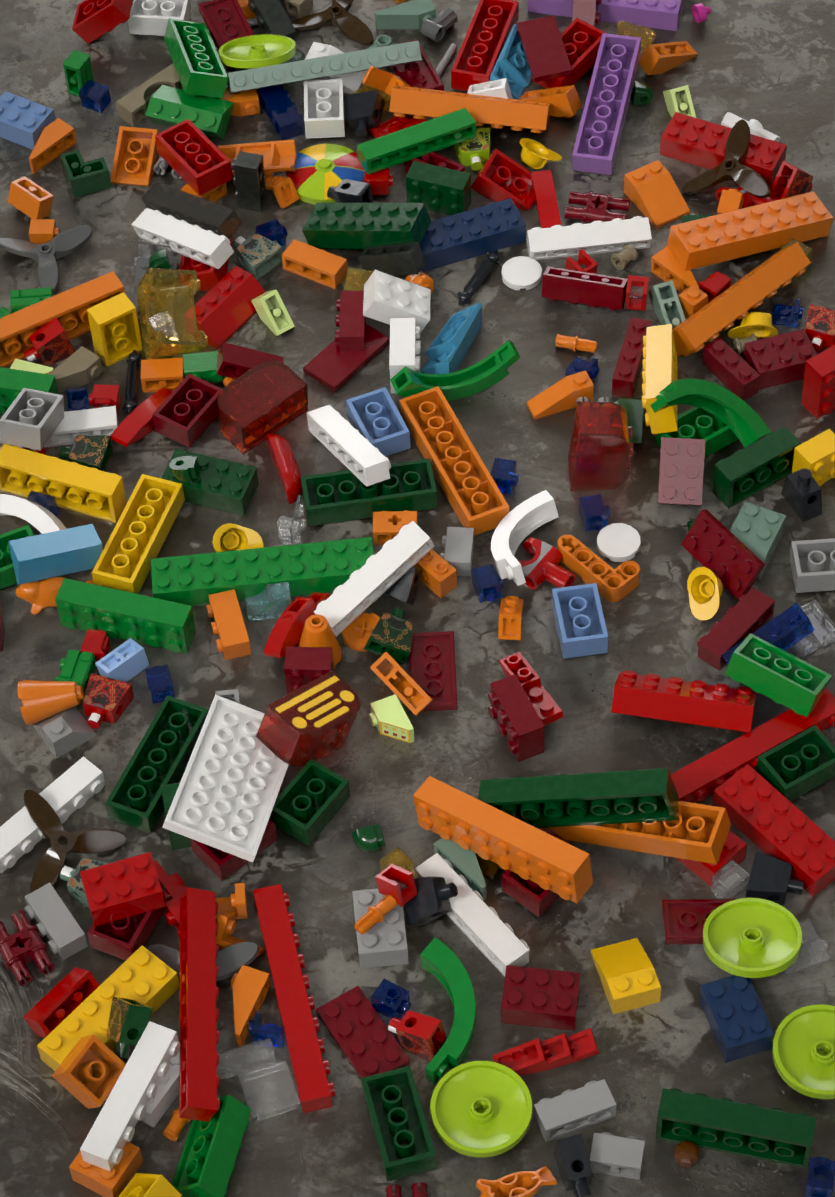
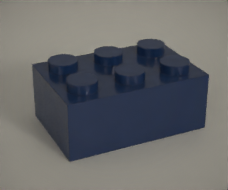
[699,975,774,1063]

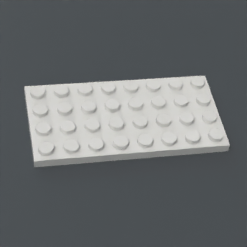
[162,694,302,862]

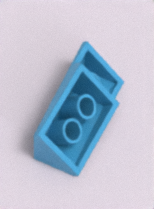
[490,24,531,99]
[420,302,482,374]
[8,524,102,585]

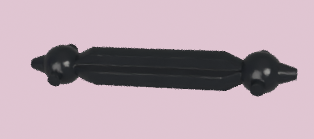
[457,250,500,306]
[122,350,142,415]

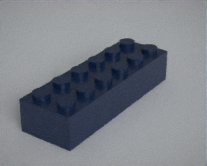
[420,198,526,272]

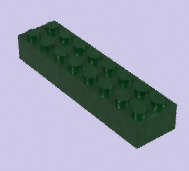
[478,768,679,828]

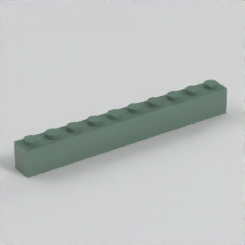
[227,40,422,94]

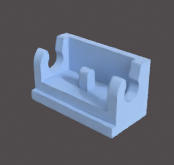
[95,638,150,682]

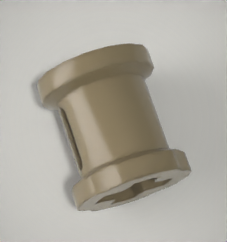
[611,244,638,270]
[733,334,757,356]

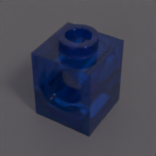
[79,80,111,113]
[145,664,175,704]
[805,1157,835,1197]

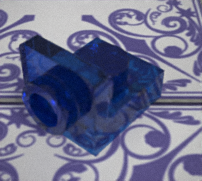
[255,219,288,246]
[772,298,804,327]
[565,356,599,379]
[66,387,90,411]
[248,1012,284,1048]

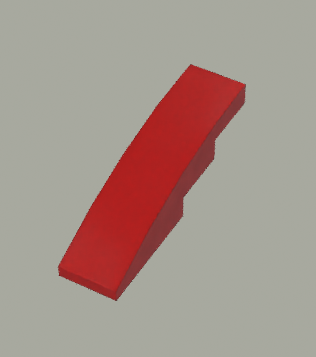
[531,170,561,229]
[110,387,173,447]
[492,1028,600,1076]

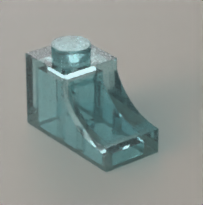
[245,582,291,621]

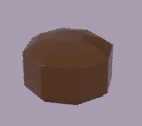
[674,1141,699,1168]

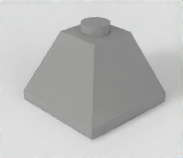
[33,707,96,758]

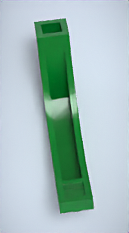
[390,340,521,401]
[650,378,771,448]
[420,937,476,1084]

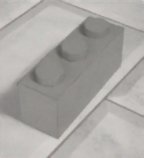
[24,883,88,960]
[534,1079,617,1142]

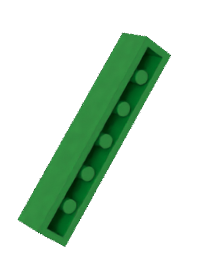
[357,108,476,174]

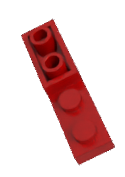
[264,592,331,658]
[499,652,563,726]
[154,860,187,939]

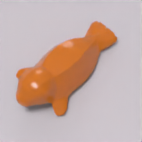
[15,577,94,615]
[476,1166,558,1197]

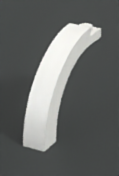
[491,490,559,586]
[0,494,67,534]

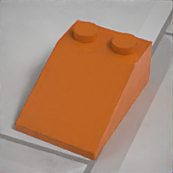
[111,126,160,187]
[624,160,690,228]

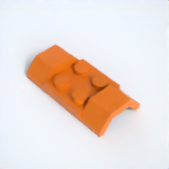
[218,139,297,177]

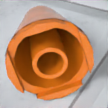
[298,614,342,669]
[18,680,84,725]

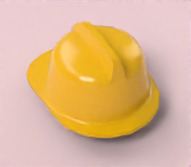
[520,138,562,169]
[727,312,778,339]
[212,523,264,552]
[687,567,723,621]

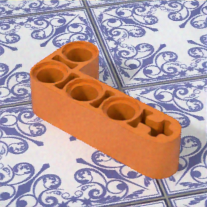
[557,534,640,602]

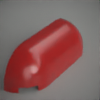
[266,433,302,505]

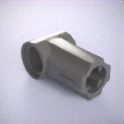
[420,8,458,42]

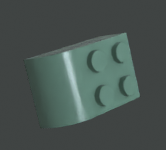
[730,502,786,580]

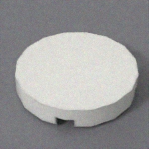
[501,256,542,291]
[597,523,641,562]

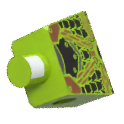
[453,127,491,171]

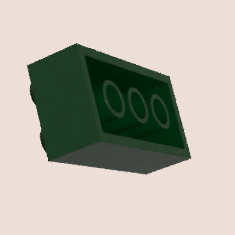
[713,426,801,509]
[161,449,259,516]
[361,1066,437,1182]

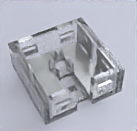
[776,600,835,660]

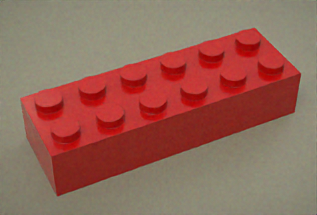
[451,0,519,91]
[660,112,787,188]
[611,670,757,732]
[712,764,835,897]

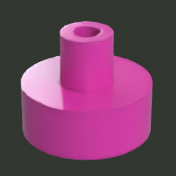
[692,3,711,23]

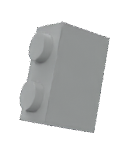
[440,527,474,576]
[589,1132,645,1180]

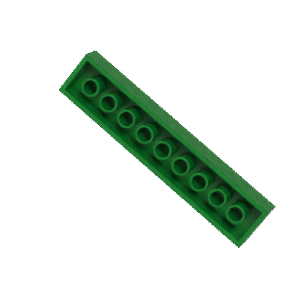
[151,537,374,606]

